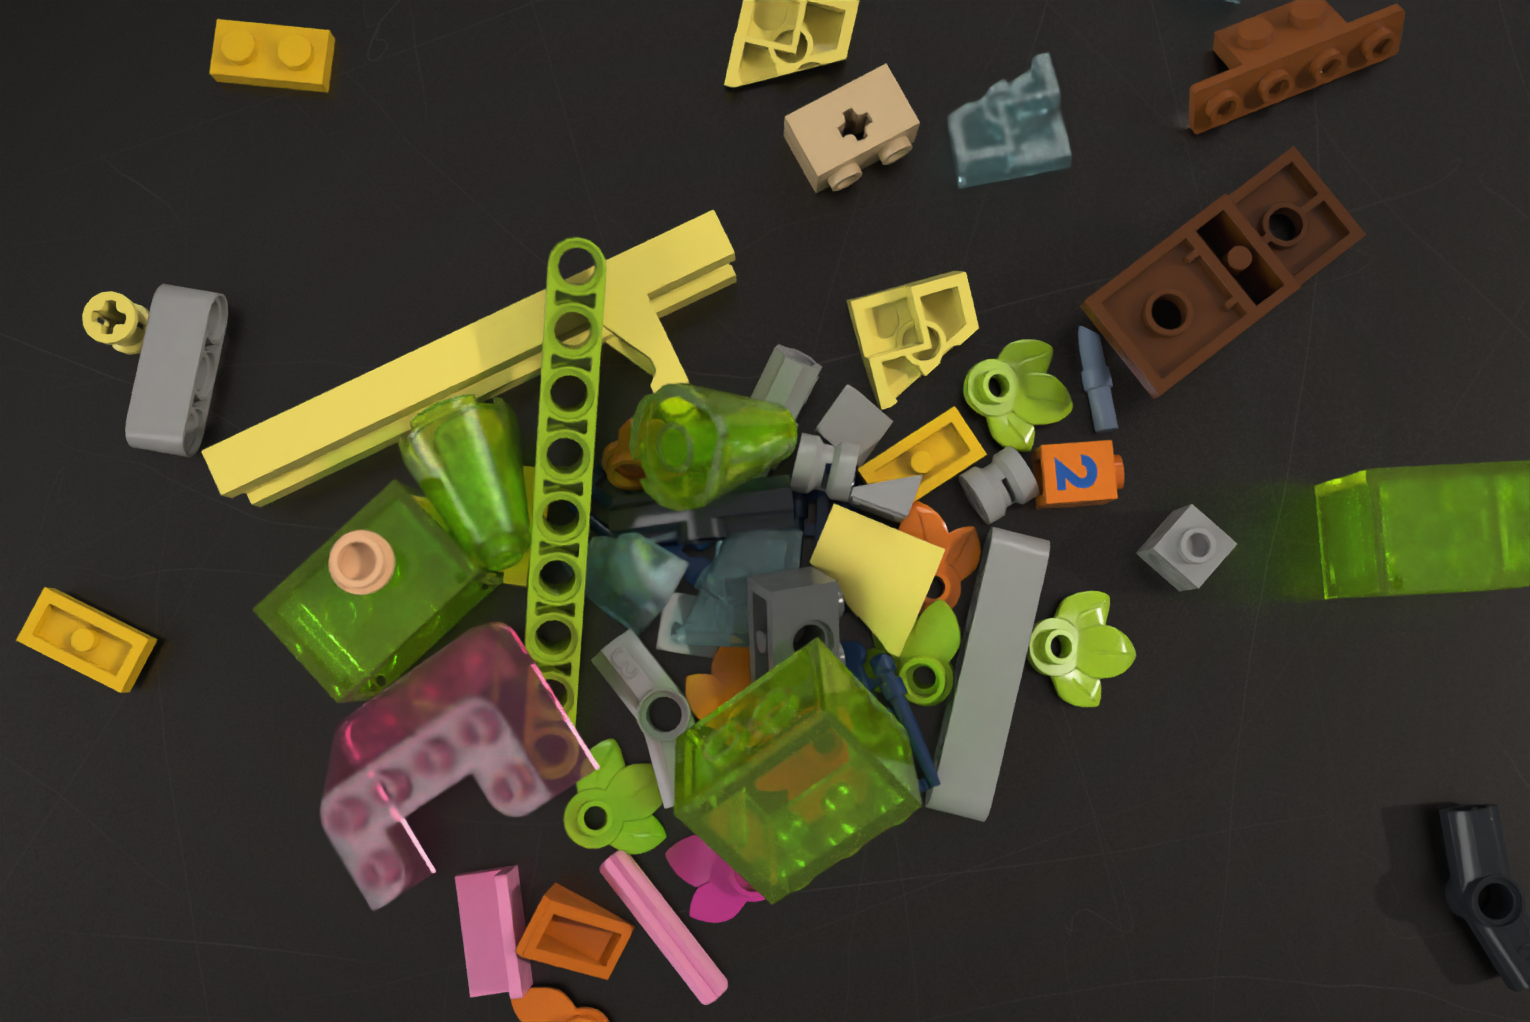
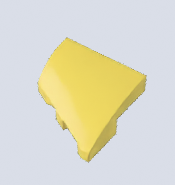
[724,0,859,88]
[846,271,979,410]
[809,504,945,657]

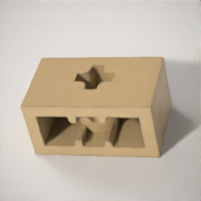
[784,63,920,193]

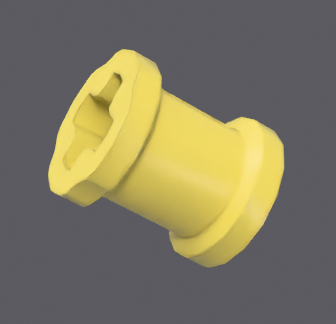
[82,291,149,355]

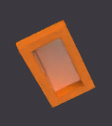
[515,882,635,980]

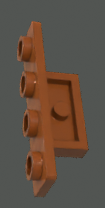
[1188,0,1405,134]

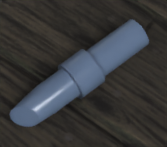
[1078,325,1118,433]

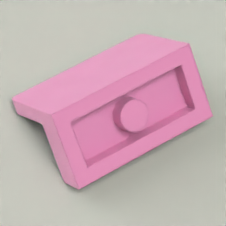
[455,865,533,999]

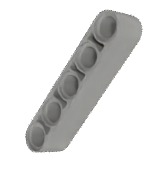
[925,526,1050,822]

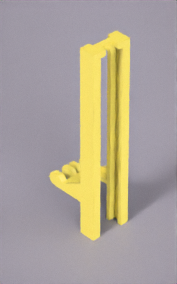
[201,210,737,507]

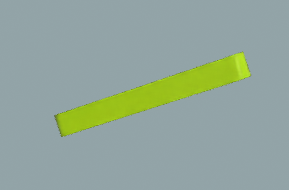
[518,237,606,783]

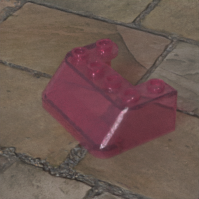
[320,621,599,912]

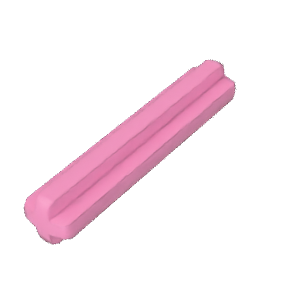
[599,850,728,1005]

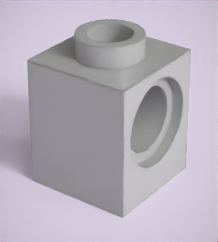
[1136,504,1237,592]

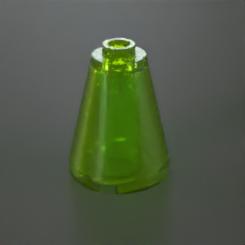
[629,383,797,512]
[398,394,531,570]

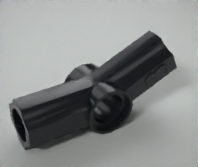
[608,475,795,549]
[1439,803,1530,992]

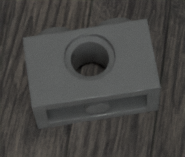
[747,566,845,708]

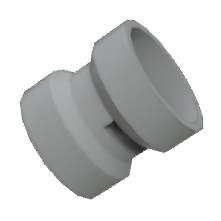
[790,432,860,503]
[958,445,1040,525]

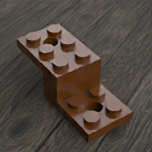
[1080,146,1366,399]

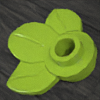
[963,339,1073,453]
[1026,591,1136,707]
[863,599,961,707]
[563,738,666,855]

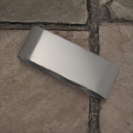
[125,284,228,457]

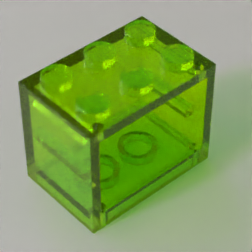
[1315,460,1530,600]
[252,479,503,703]
[674,637,923,905]

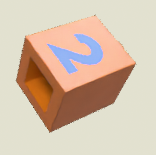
[1031,440,1124,510]

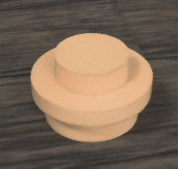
[328,530,395,595]

